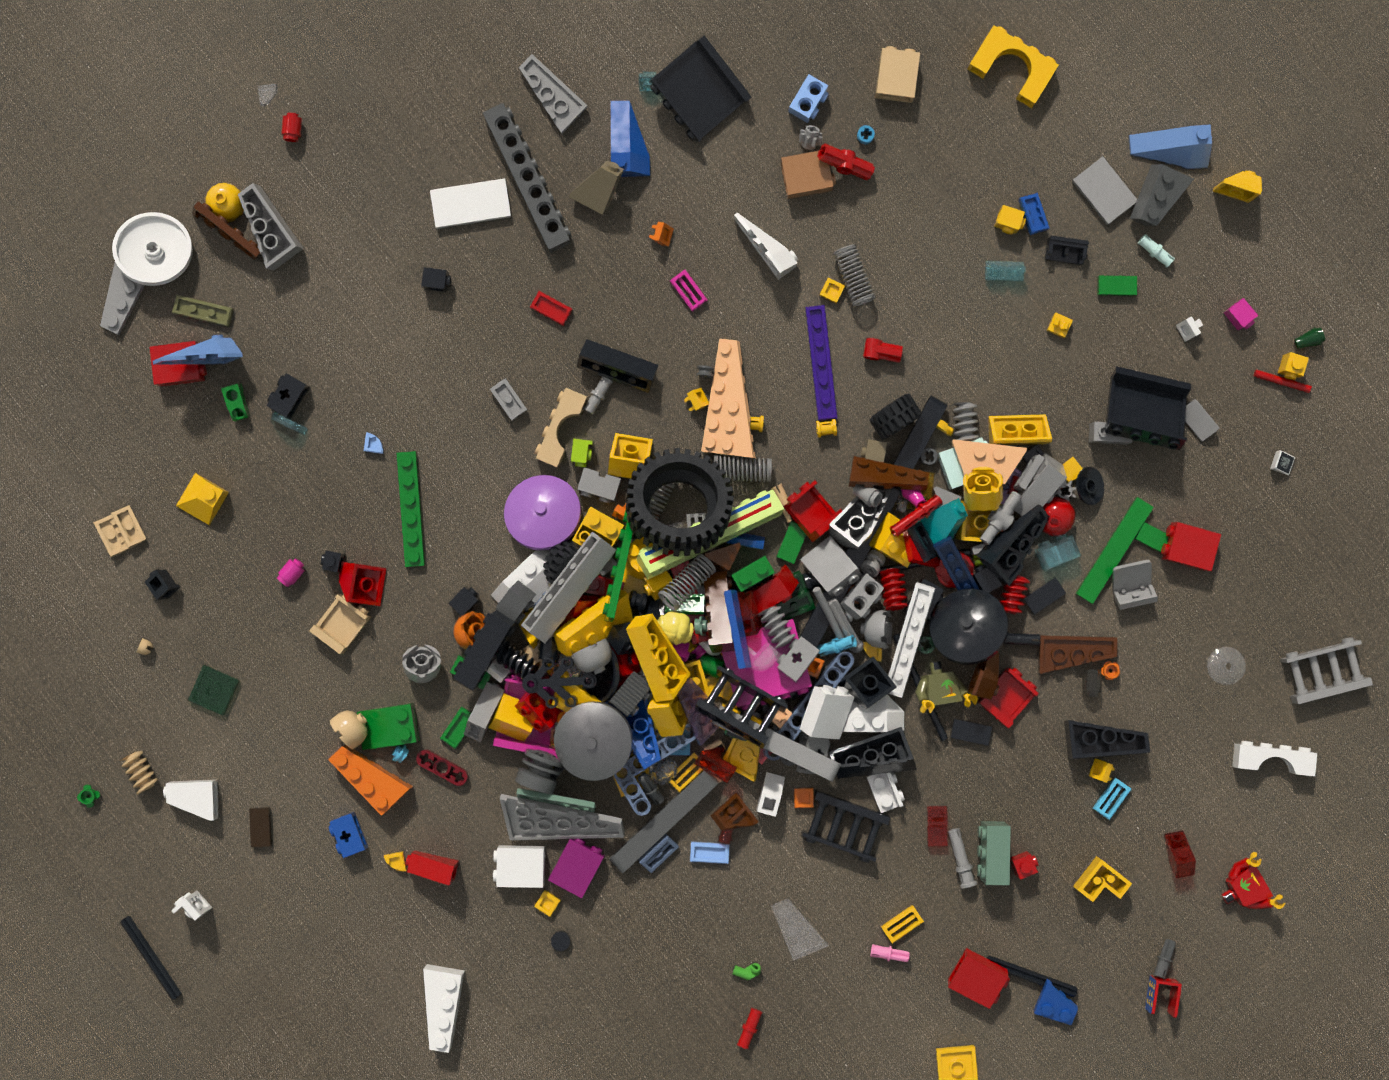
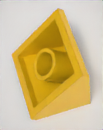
[488,693,533,741]

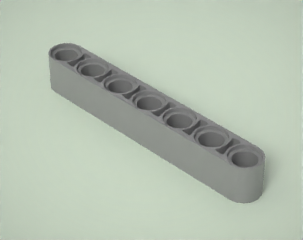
[711,705,841,782]

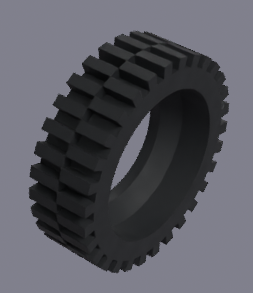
[626,448,734,556]

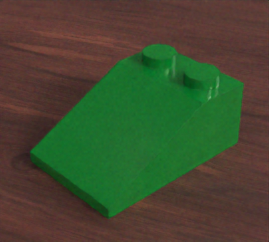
[357,703,420,750]

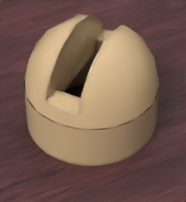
[137,638,153,655]

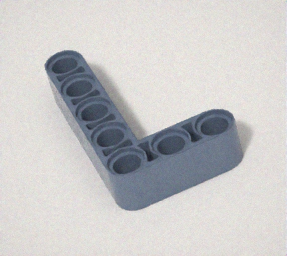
[614,723,698,816]

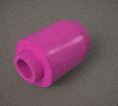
[277,558,305,587]

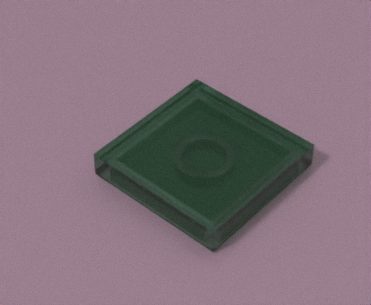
[188,665,240,715]

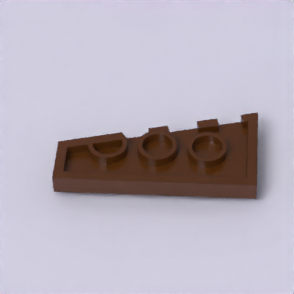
[192,201,260,260]
[1038,635,1117,674]

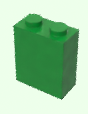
[731,556,775,592]

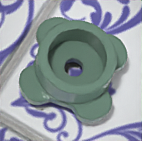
[694,616,708,636]

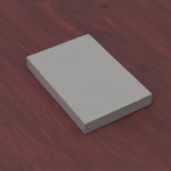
[1072,156,1137,225]

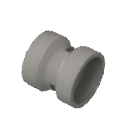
[861,550,886,577]

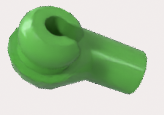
[732,963,761,980]

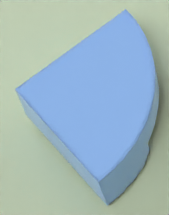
[364,432,384,454]

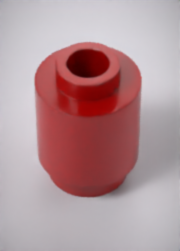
[281,112,302,142]

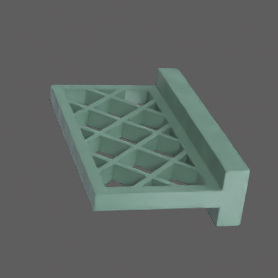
[516,788,596,813]

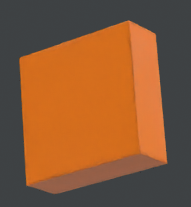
[794,788,814,808]

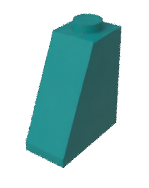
[917,498,968,544]

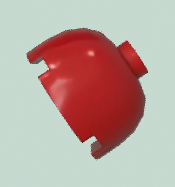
[1043,497,1075,536]

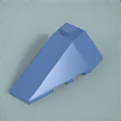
[1129,125,1212,169]
[153,335,243,365]

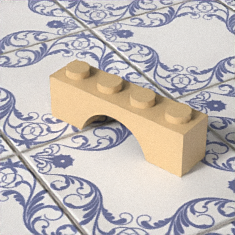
[535,388,588,469]

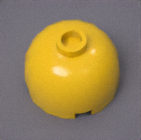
[205,183,244,222]

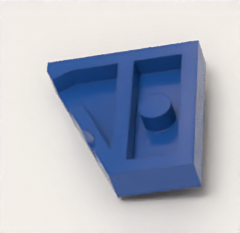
[1034,979,1078,1025]

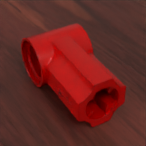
[863,338,903,363]

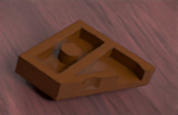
[710,792,759,831]

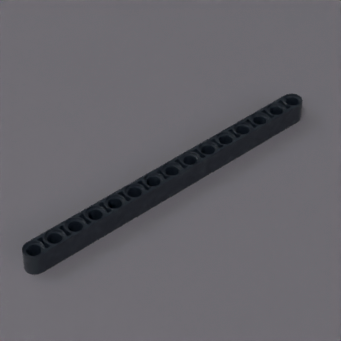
[799,395,948,648]

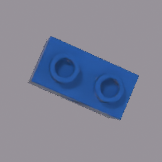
[329,811,368,858]

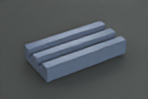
[638,834,679,873]

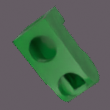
[221,383,250,422]

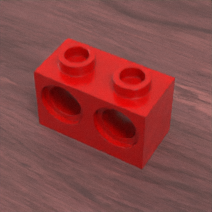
[515,692,562,733]

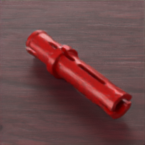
[889,495,943,538]

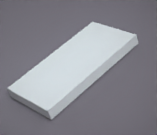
[430,178,511,229]

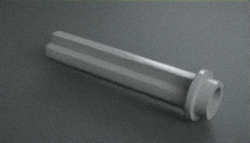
[827,598,863,653]

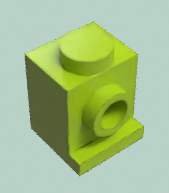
[571,439,594,468]

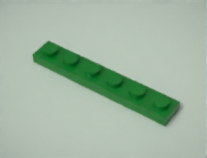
[396,451,425,567]
[602,510,633,622]

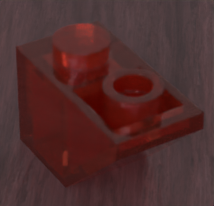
[737,591,762,636]
[1164,830,1196,878]

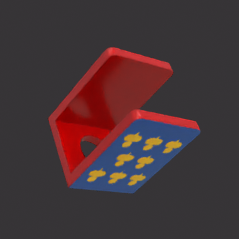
[1145,975,1182,1018]

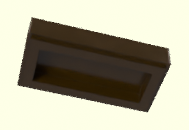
[249,807,272,847]

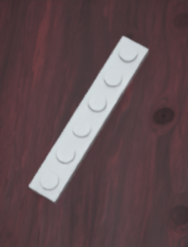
[888,582,936,698]

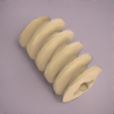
[119,751,158,795]

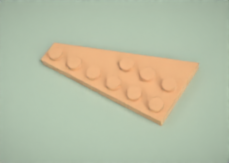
[701,339,756,459]

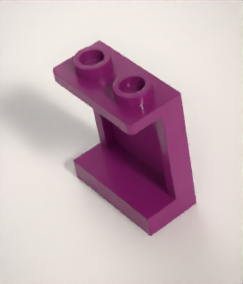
[548,839,605,898]

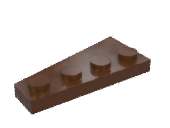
[848,456,929,491]

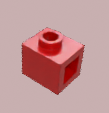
[1010,851,1039,880]

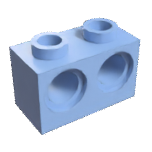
[788,74,829,123]

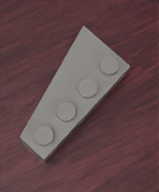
[238,183,304,271]

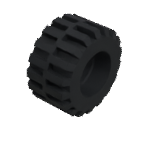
[869,394,922,440]
[543,541,581,584]

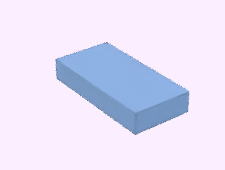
[690,841,730,864]

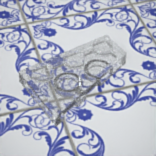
[771,898,829,961]

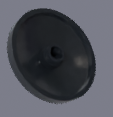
[930,589,1009,665]

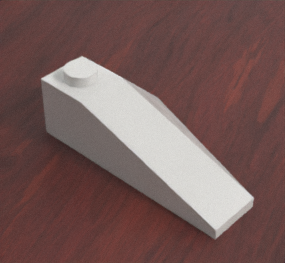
[734,213,798,280]

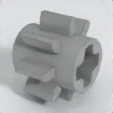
[799,125,823,150]
[1054,480,1076,501]

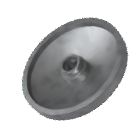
[554,701,633,781]

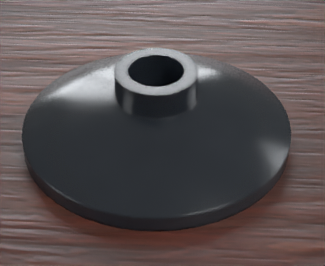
[1076,467,1104,505]

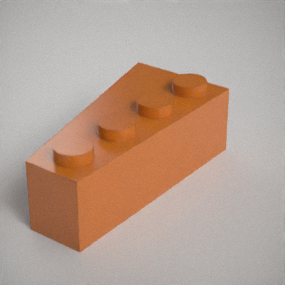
[328,745,413,816]

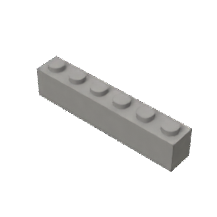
[521,532,616,643]

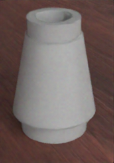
[853,484,882,507]

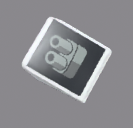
[1270,450,1295,475]

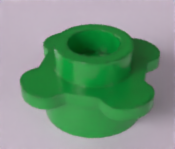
[77,785,100,808]

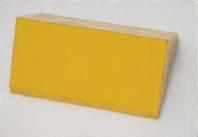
[988,415,1052,445]

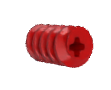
[880,568,908,611]
[999,575,1030,615]

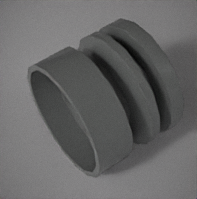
[515,749,563,794]

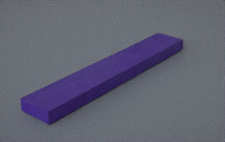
[805,305,837,421]

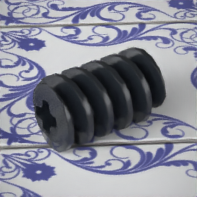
[496,641,540,680]

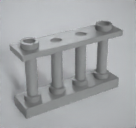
[1280,637,1373,704]

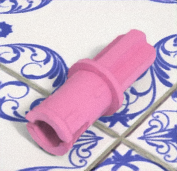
[870,944,910,962]

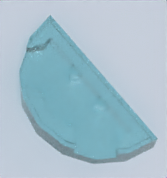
[270,412,308,435]

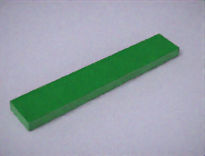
[1075,497,1154,604]

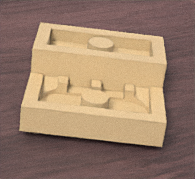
[93,505,147,558]

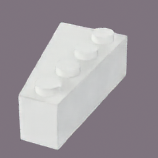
[423,964,465,1053]

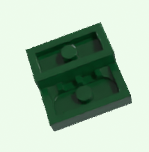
[776,570,816,620]

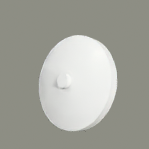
[112,212,193,286]

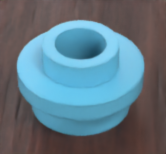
[392,744,409,763]

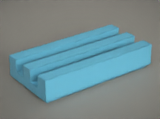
[1093,777,1131,820]

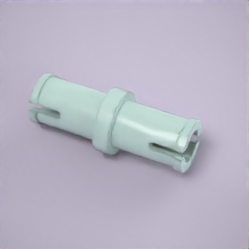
[1137,234,1175,268]

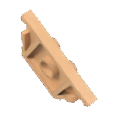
[952,439,1027,485]

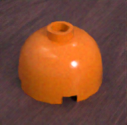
[453,611,485,649]

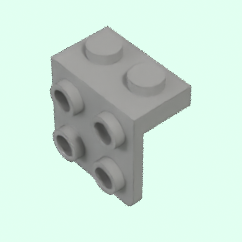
[1112,560,1158,610]

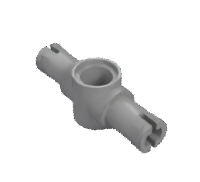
[980,491,1022,545]

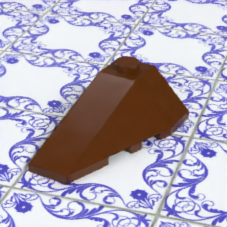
[968,652,999,700]

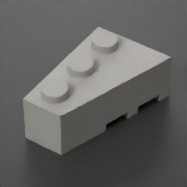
[1014,453,1067,516]

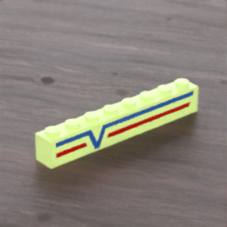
[637,490,784,580]

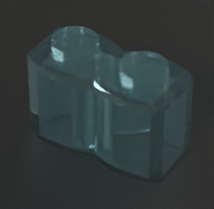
[1034,534,1081,571]

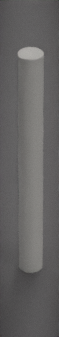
[813,587,845,639]

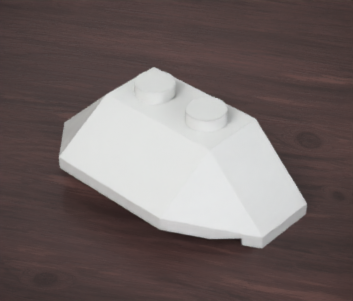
[491,550,552,609]
[842,694,904,732]

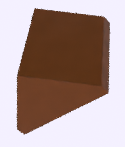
[693,542,741,572]

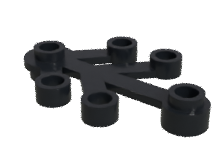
[522,656,598,709]

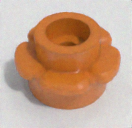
[1101,661,1120,680]

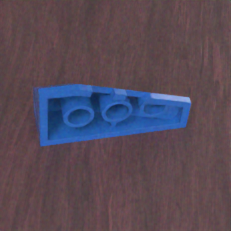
[611,101,650,177]
[604,698,661,769]

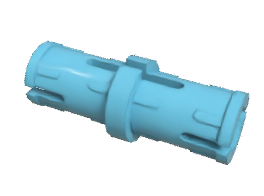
[817,635,857,657]

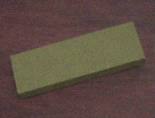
[172,295,234,327]

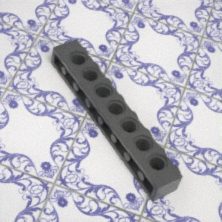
[483,103,572,253]

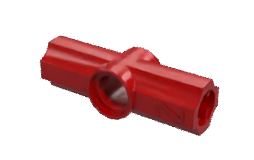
[817,143,875,180]

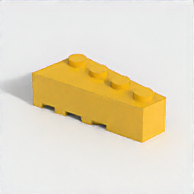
[553,590,633,656]
[626,613,691,702]

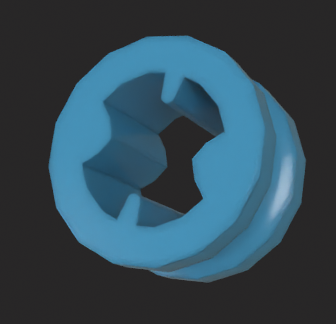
[857,125,875,145]

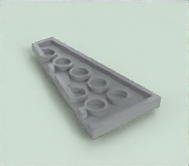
[500,794,625,840]

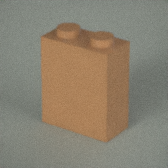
[780,151,836,199]

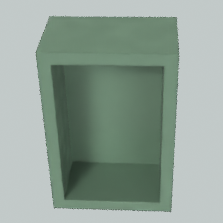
[977,821,1011,885]

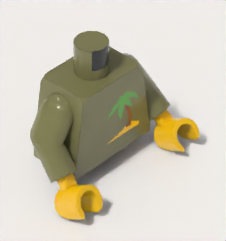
[915,661,978,713]

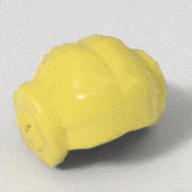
[657,611,694,645]

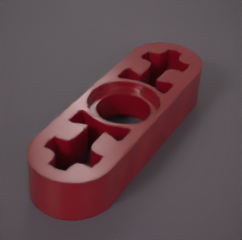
[416,749,469,786]

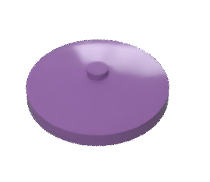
[504,475,581,550]

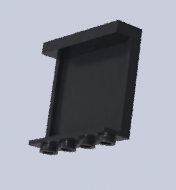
[649,35,752,142]
[1105,366,1191,450]

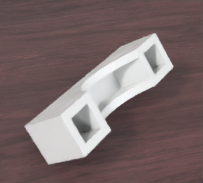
[1232,741,1317,776]

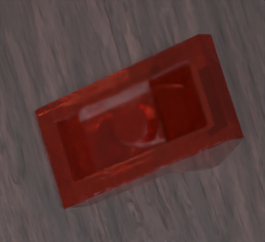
[694,747,737,783]

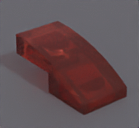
[927,806,948,847]

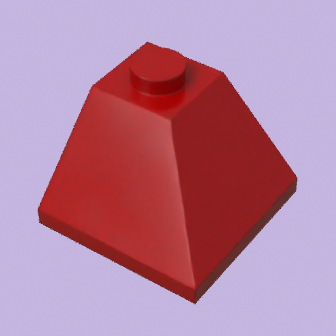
[339,562,386,606]

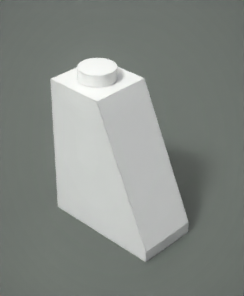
[163,780,219,821]

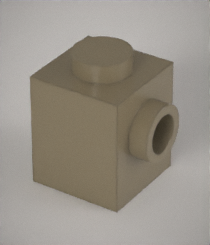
[860,439,887,462]

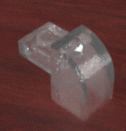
[747,642,782,671]

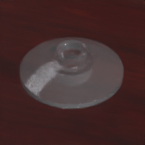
[1207,647,1246,685]

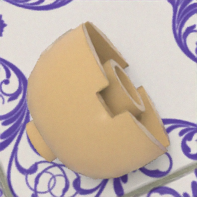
[330,710,367,749]

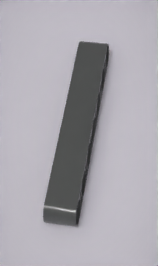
[609,768,719,873]

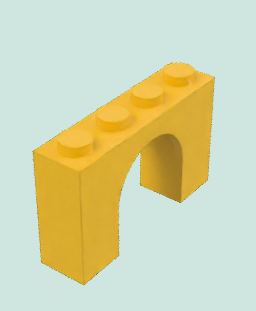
[967,25,1059,109]

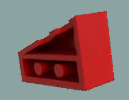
[738,564,799,624]

